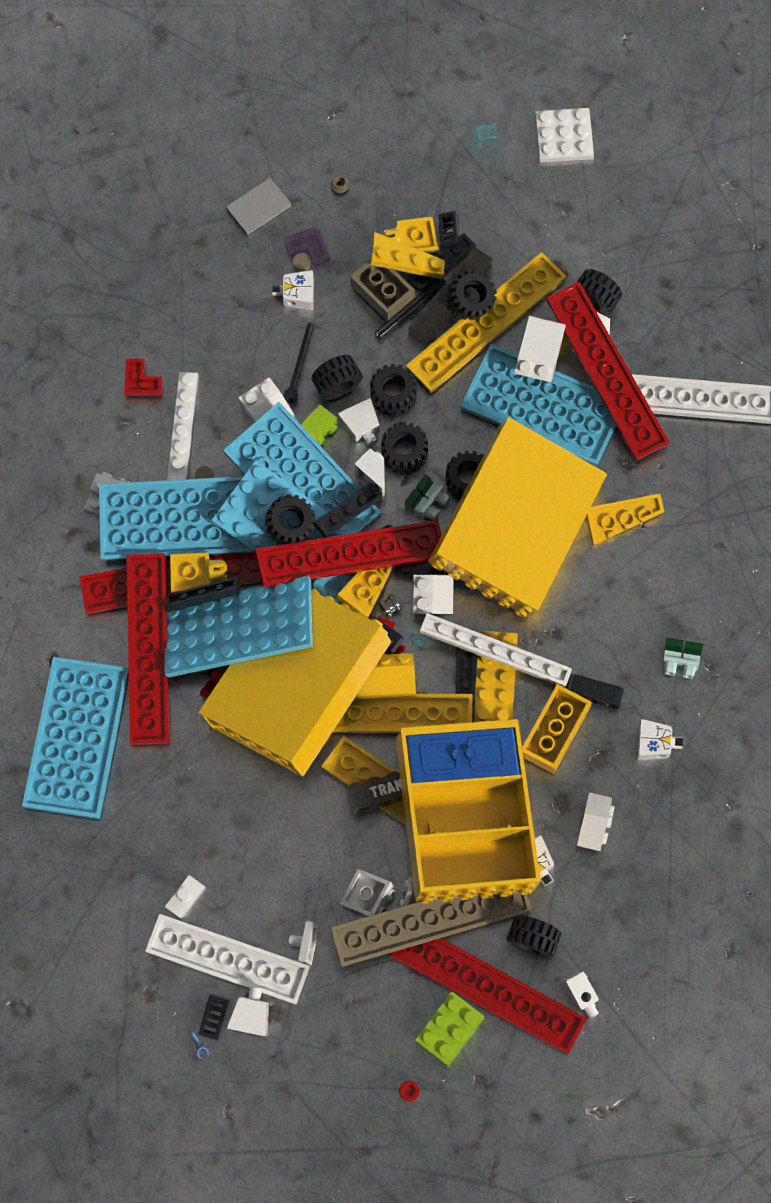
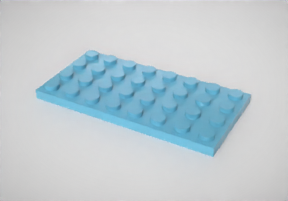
[460,344,616,467]
[223,402,381,533]
[211,460,358,605]
[99,476,252,560]
[165,576,313,677]
[22,657,129,819]

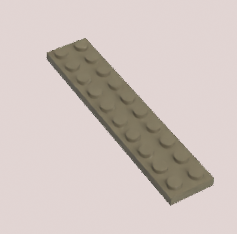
[330,892,532,967]

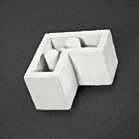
[577,792,615,851]

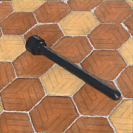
[283,322,314,404]

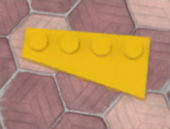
[370,232,445,279]
[587,494,664,546]
[337,566,394,618]

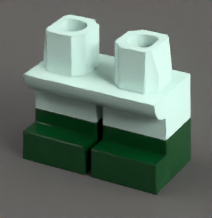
[405,474,450,520]
[662,637,703,679]

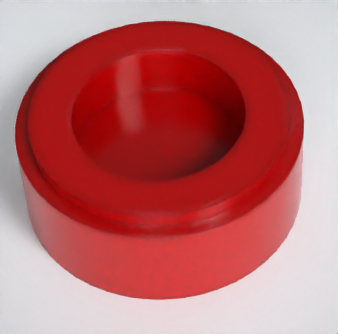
[399,1081,419,1102]

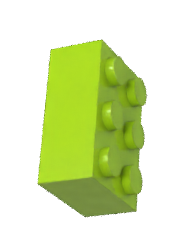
[415,992,484,1068]

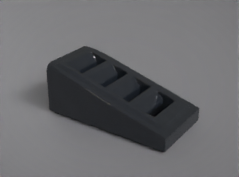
[438,211,459,248]
[198,994,230,1040]

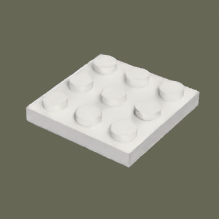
[535,108,594,163]

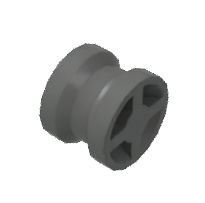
[378,594,401,618]

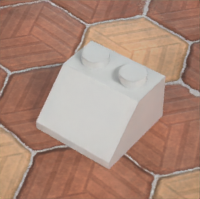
[354,448,385,501]
[413,575,453,614]

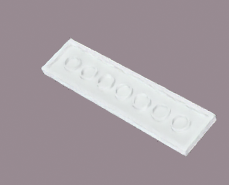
[632,374,771,424]
[145,914,310,1005]

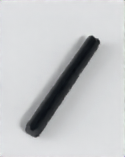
[375,278,447,340]

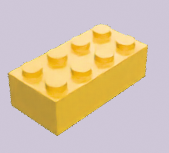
[522,684,592,774]

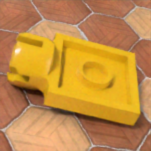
[383,217,439,254]
[170,552,227,593]

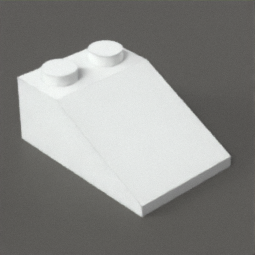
[515,316,566,382]
[238,378,301,425]

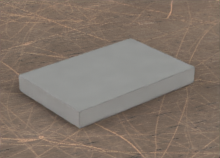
[226,178,291,236]

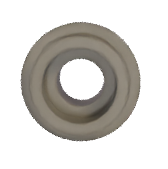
[331,175,349,193]

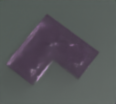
[283,226,330,266]

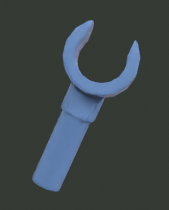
[190,1032,209,1059]

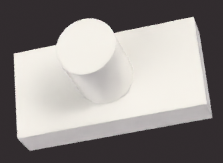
[165,875,205,920]
[289,921,319,965]

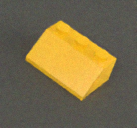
[357,653,416,699]

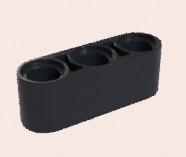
[566,674,624,709]

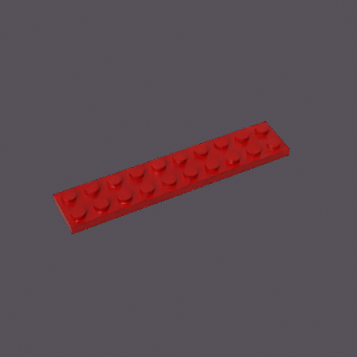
[546,281,670,461]
[254,520,442,588]
[79,552,261,615]
[126,553,170,745]
[390,938,587,1055]

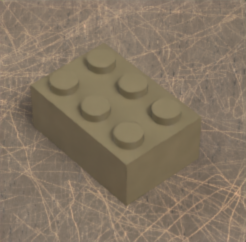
[350,259,415,321]

